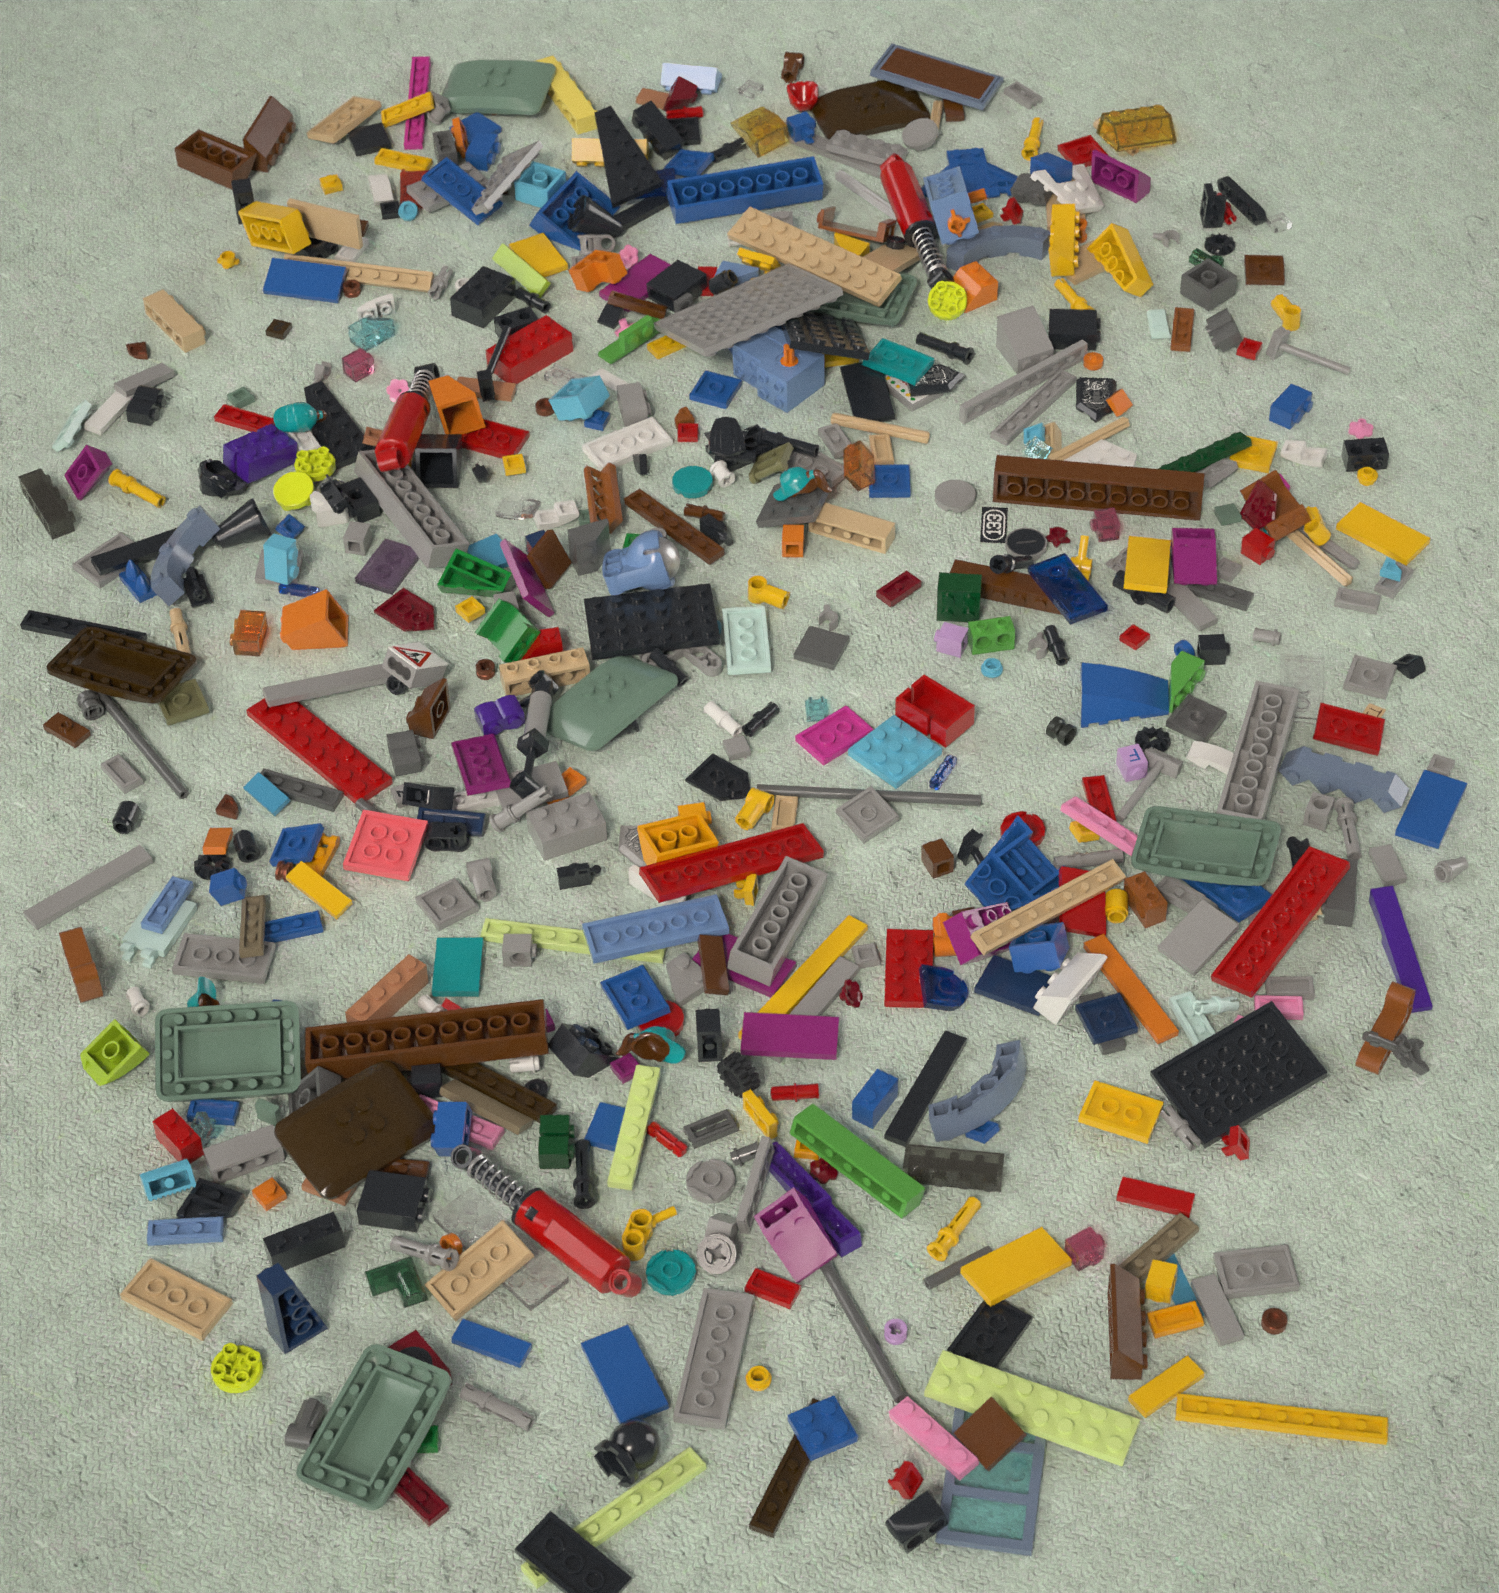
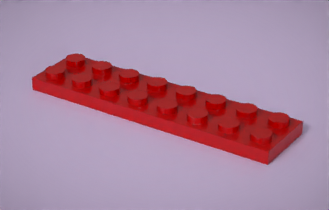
[246,698,393,804]
[639,823,824,903]
[1211,846,1350,998]

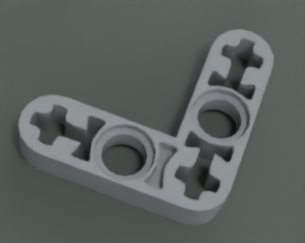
[642,646,722,677]

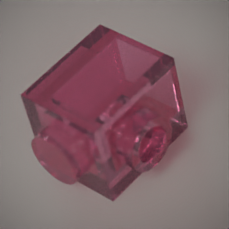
[341,348,374,383]
[1090,508,1120,542]
[1064,1226,1105,1272]

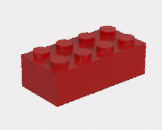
[485,315,573,385]

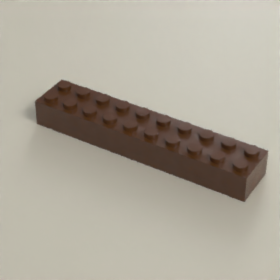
[993,455,1205,521]
[305,999,549,1079]

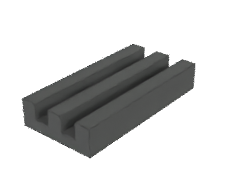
[683,1109,738,1149]

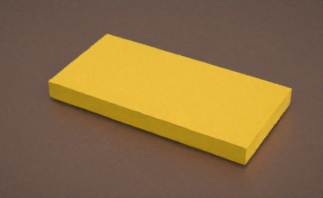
[1336,502,1431,566]
[1123,536,1171,593]
[960,1227,1072,1307]

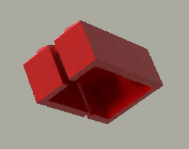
[895,674,975,748]

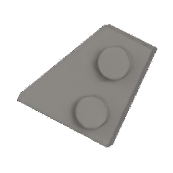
[666,952,704,1007]

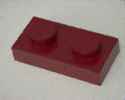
[876,570,921,607]

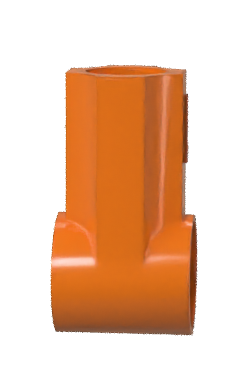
[932,913,956,957]

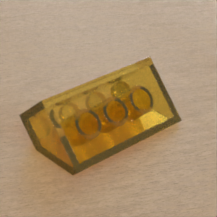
[1096,104,1177,152]

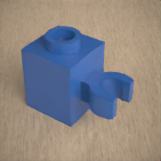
[786,111,816,145]

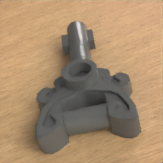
[1362,1031,1429,1075]

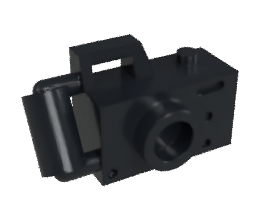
[699,514,733,546]
[556,863,601,890]

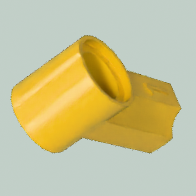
[1271,294,1301,331]
[1304,506,1331,546]
[748,575,790,609]
[735,787,775,831]

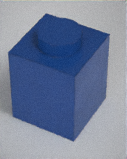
[209,868,247,906]

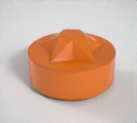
[1083,352,1103,371]
[439,1233,463,1260]

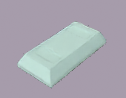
[1147,309,1171,339]

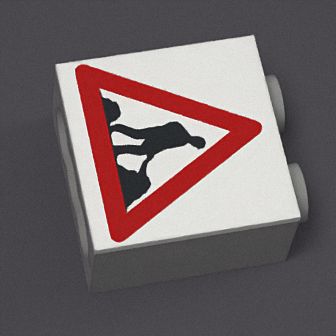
[382,642,448,689]

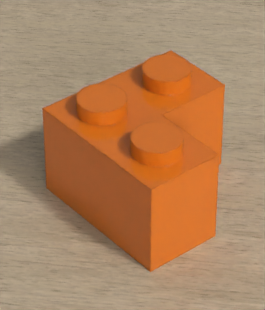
[568,250,628,292]

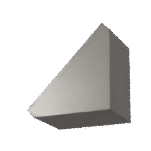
[704,1213,739,1259]

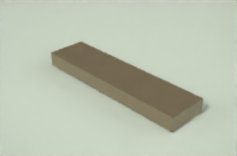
[239,895,266,959]
[439,1079,533,1135]
[1119,1212,1199,1283]

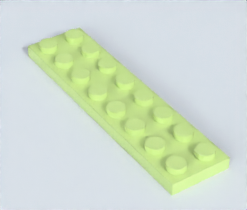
[924,1350,1140,1467]

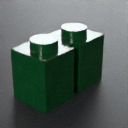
[538,1115,575,1169]

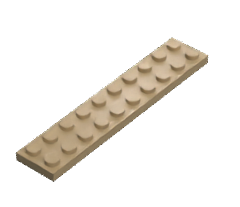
[727,207,902,307]

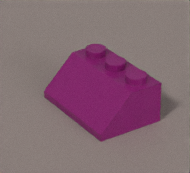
[1091,150,1151,204]

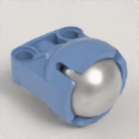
[602,530,680,595]

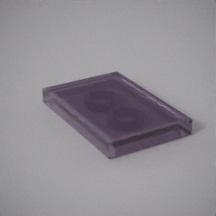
[355,538,420,595]

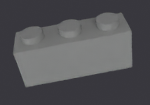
[203,1124,285,1184]

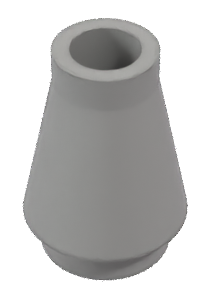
[1434,857,1468,883]

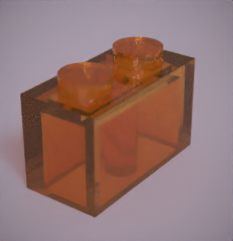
[843,440,875,491]
[230,610,268,657]

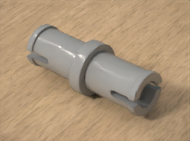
[428,266,453,300]
[1160,1105,1201,1151]

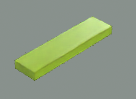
[492,243,551,298]

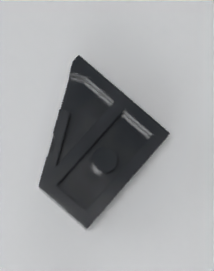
[176,1178,244,1219]

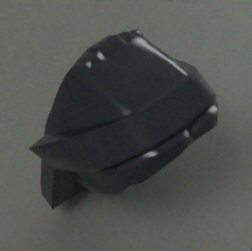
[704,417,748,458]
[198,459,249,499]

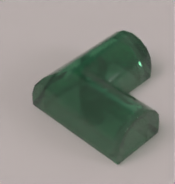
[364,1256,428,1308]

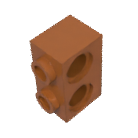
[1123,871,1168,929]

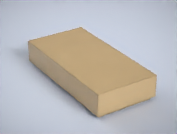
[869,434,894,465]
[771,795,798,831]

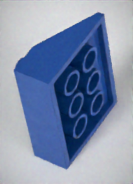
[529,171,620,251]

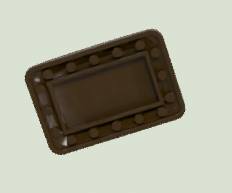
[810,80,931,140]
[46,627,197,704]
[274,1061,435,1200]

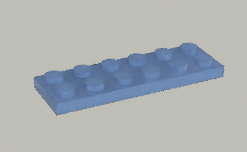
[582,894,729,964]

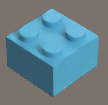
[514,161,566,208]
[549,375,610,421]

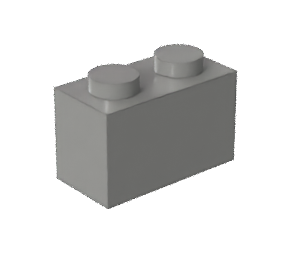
[616,382,651,427]

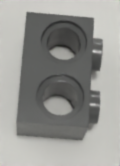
[432,130,458,166]

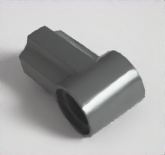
[285,1398,326,1450]

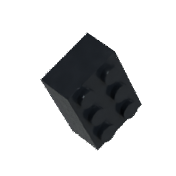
[450,266,516,329]

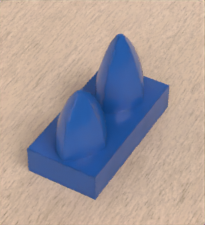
[119,560,157,603]

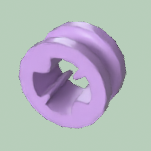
[884,1319,907,1345]

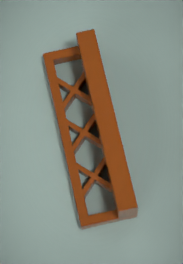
[584,462,623,534]

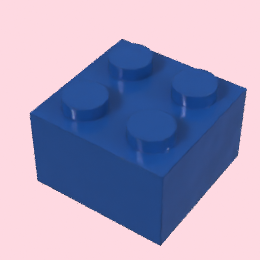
[1009,922,1069,974]

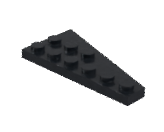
[594,105,663,209]
[304,381,375,470]

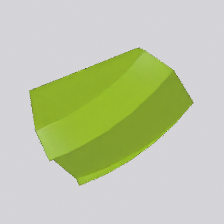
[80,1019,150,1086]

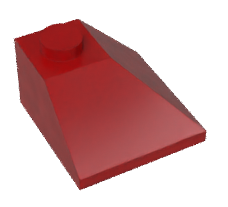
[521,627,563,660]

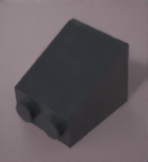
[415,434,462,488]

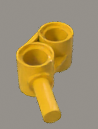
[1066,535,1093,593]
[622,1206,677,1261]

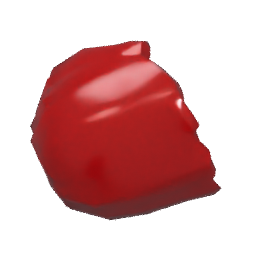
[787,81,818,111]

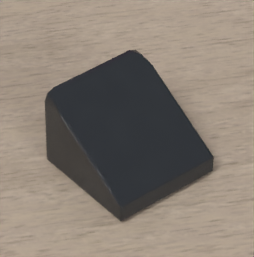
[597,303,624,329]
[1392,654,1426,679]

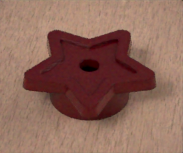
[1045,527,1071,548]

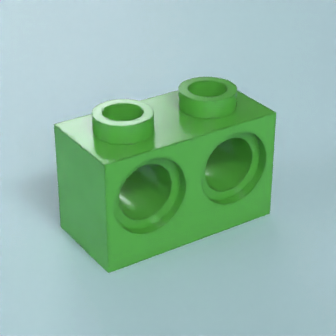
[968,616,1015,655]

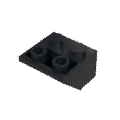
[548,1023,619,1078]

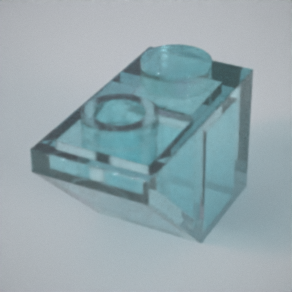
[348,318,395,353]

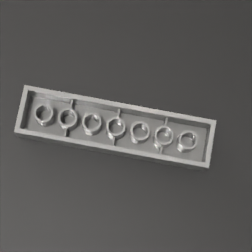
[354,450,469,569]
[1216,680,1300,820]

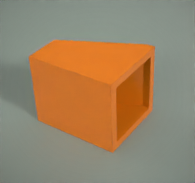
[428,375,485,434]
[280,589,349,650]

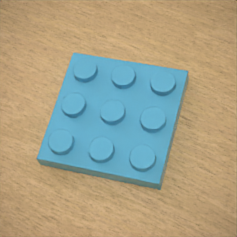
[848,715,942,789]

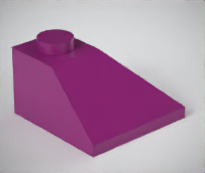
[64,444,112,501]

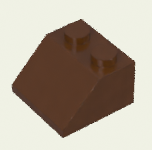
[406,678,451,739]

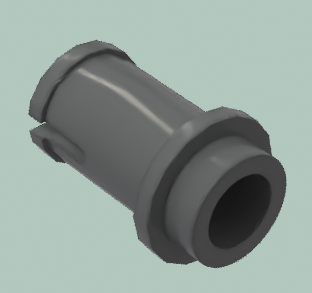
[730,1141,759,1166]

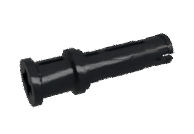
[915,332,974,365]
[757,427,819,458]
[989,554,1034,574]
[573,1139,596,1209]

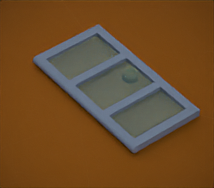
[935,1407,1046,1556]

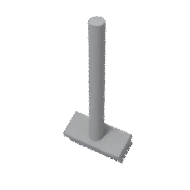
[1266,326,1351,375]
[1116,747,1183,822]

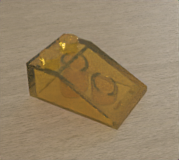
[730,106,790,158]

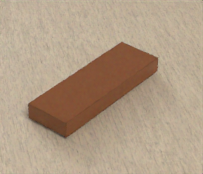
[1170,307,1195,352]

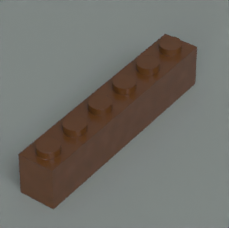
[949,559,1078,617]

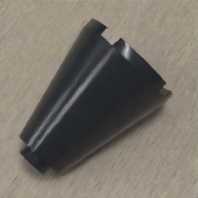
[568,195,623,239]
[212,498,272,548]

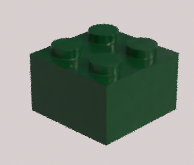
[936,572,982,623]

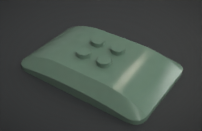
[442,60,556,115]
[809,272,917,325]
[546,656,678,751]
[1131,806,1281,886]
[155,1001,301,1102]
[296,1344,451,1511]

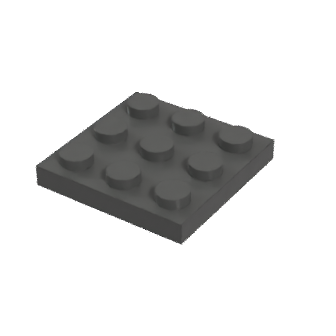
[756,479,833,528]

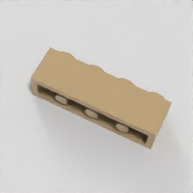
[143,289,206,353]
[808,502,895,554]

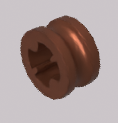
[343,280,361,298]
[476,659,496,680]
[275,860,294,882]

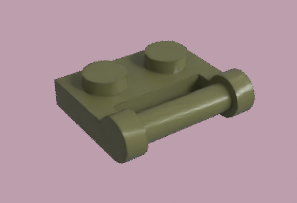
[749,442,793,484]

